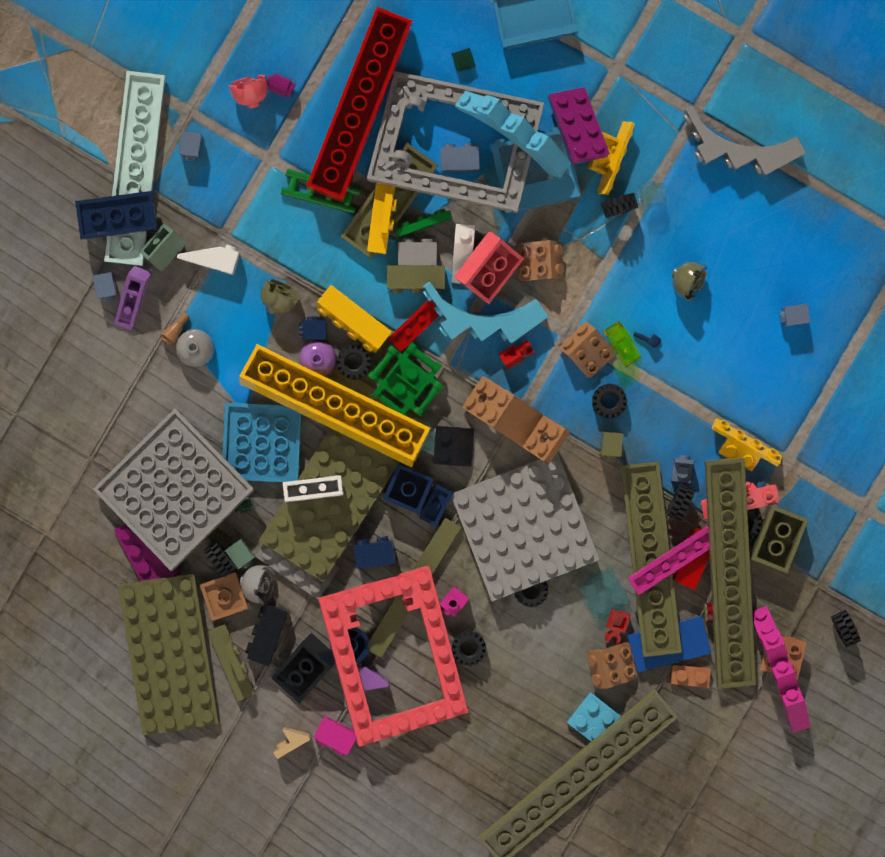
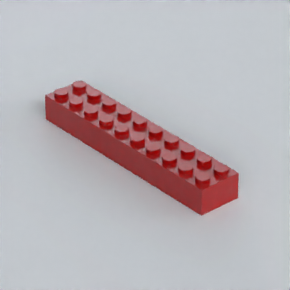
[306,7,413,203]

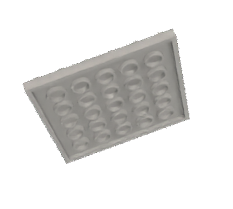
[93,408,255,571]
[452,453,600,602]

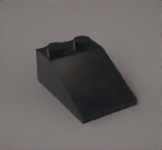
[271,633,335,704]

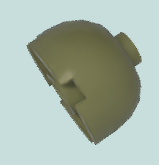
[671,262,707,301]
[260,279,300,315]

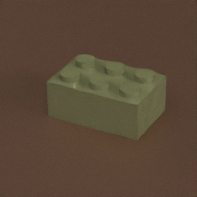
[749,505,809,573]

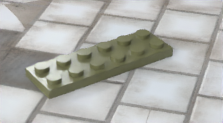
[340,143,438,259]

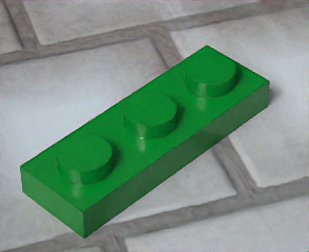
[396,208,452,238]

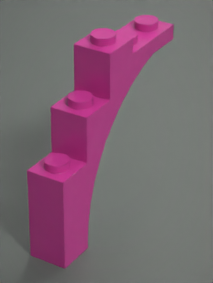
[752,606,811,733]

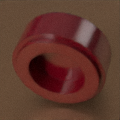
[705,603,713,622]

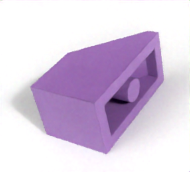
[357,663,389,691]

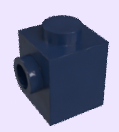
[299,316,327,340]

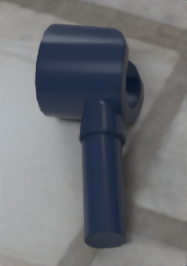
[633,332,661,347]

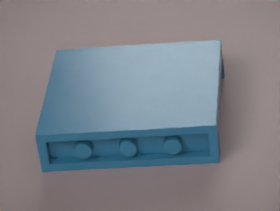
[492,0,579,50]

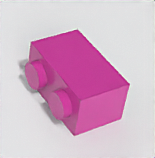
[313,715,356,756]

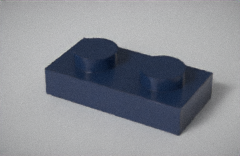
[419,484,454,527]

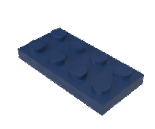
[75,191,158,240]

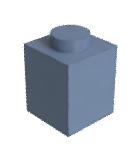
[179,131,203,161]
[93,272,119,302]
[779,304,810,327]

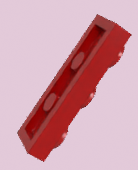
[388,300,439,352]

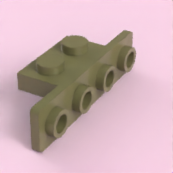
[208,624,255,701]

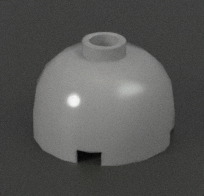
[176,329,215,367]
[240,565,275,605]

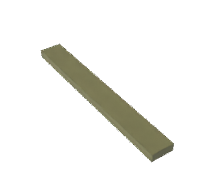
[368,517,461,658]

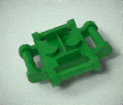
[367,342,445,417]

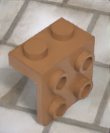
[517,240,564,282]
[559,321,616,378]
[586,642,637,689]

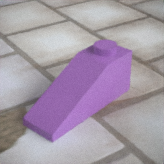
[114,266,152,330]

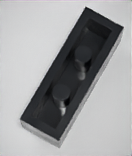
[245,603,289,666]

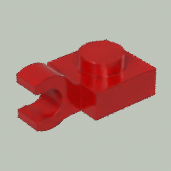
[498,340,535,370]

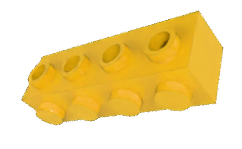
[315,285,392,353]

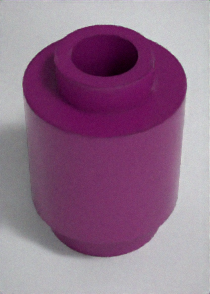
[267,73,296,98]

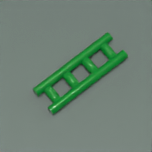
[280,169,361,214]

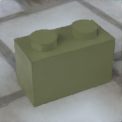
[599,432,623,460]

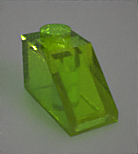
[603,321,642,368]

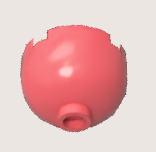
[228,75,268,108]

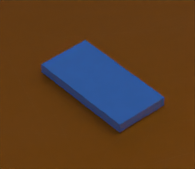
[627,616,711,673]

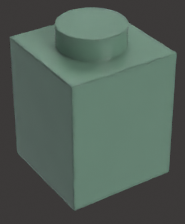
[225,539,255,569]

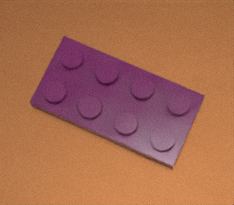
[548,87,610,165]
[114,524,182,581]

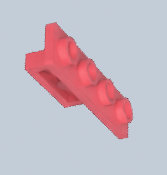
[701,482,779,519]

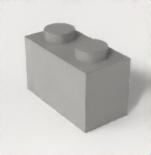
[398,239,437,266]

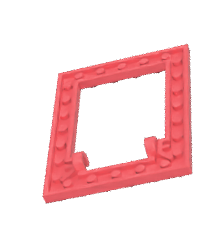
[318,565,468,747]

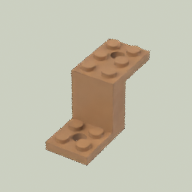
[462,376,570,464]

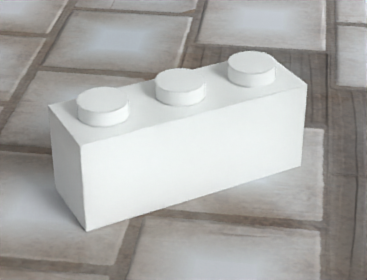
[283,475,344,502]

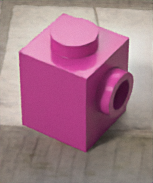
[439,586,469,617]

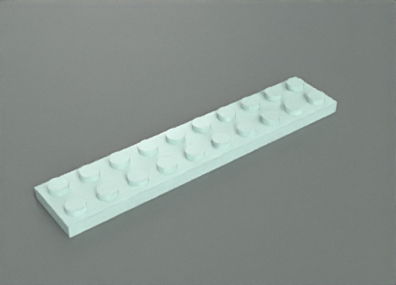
[104,71,166,266]

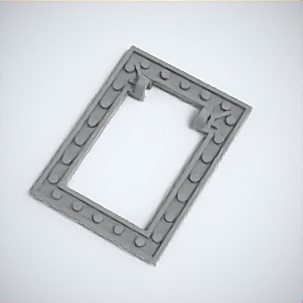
[367,71,544,213]

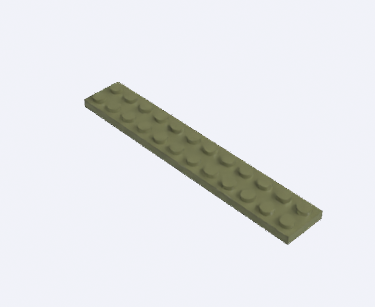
[705,457,756,689]
[478,689,678,857]

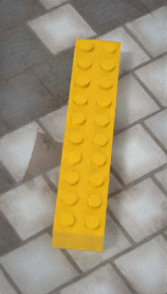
[239,344,430,468]

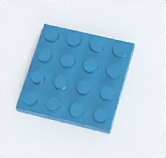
[222,402,302,482]

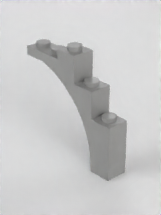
[683,105,806,177]

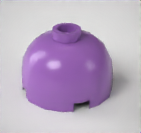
[299,340,337,377]

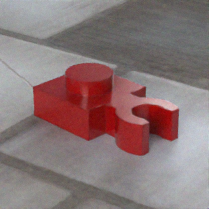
[605,609,631,645]

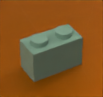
[139,223,187,271]

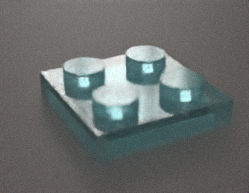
[578,567,630,620]

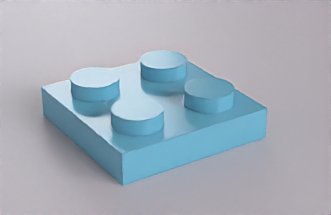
[567,692,621,742]

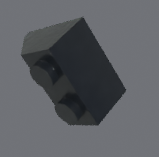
[433,426,474,467]

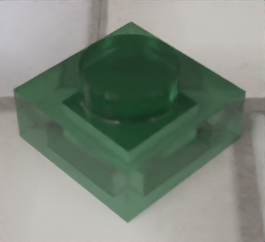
[452,48,476,73]
[234,497,254,514]

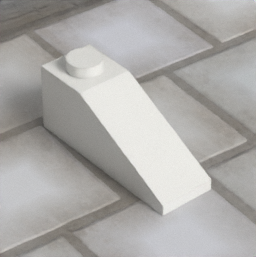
[451,224,475,284]
[177,245,240,275]

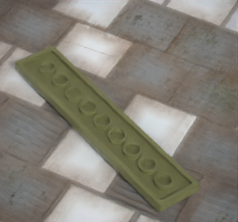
[620,461,682,657]

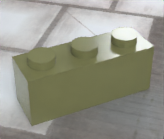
[387,265,445,294]

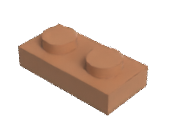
[670,664,711,688]

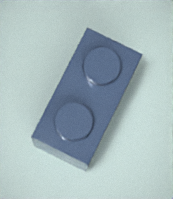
[440,143,480,173]

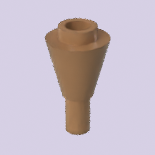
[160,313,190,346]

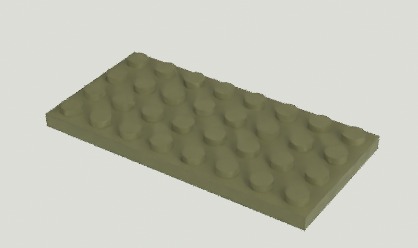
[259,428,400,582]
[118,573,219,736]

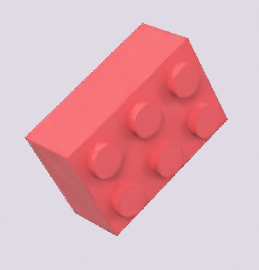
[454,231,524,304]

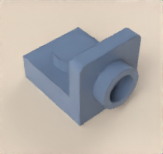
[671,455,695,483]

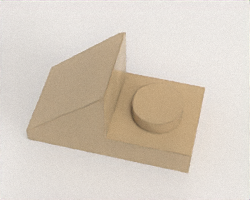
[273,727,311,759]

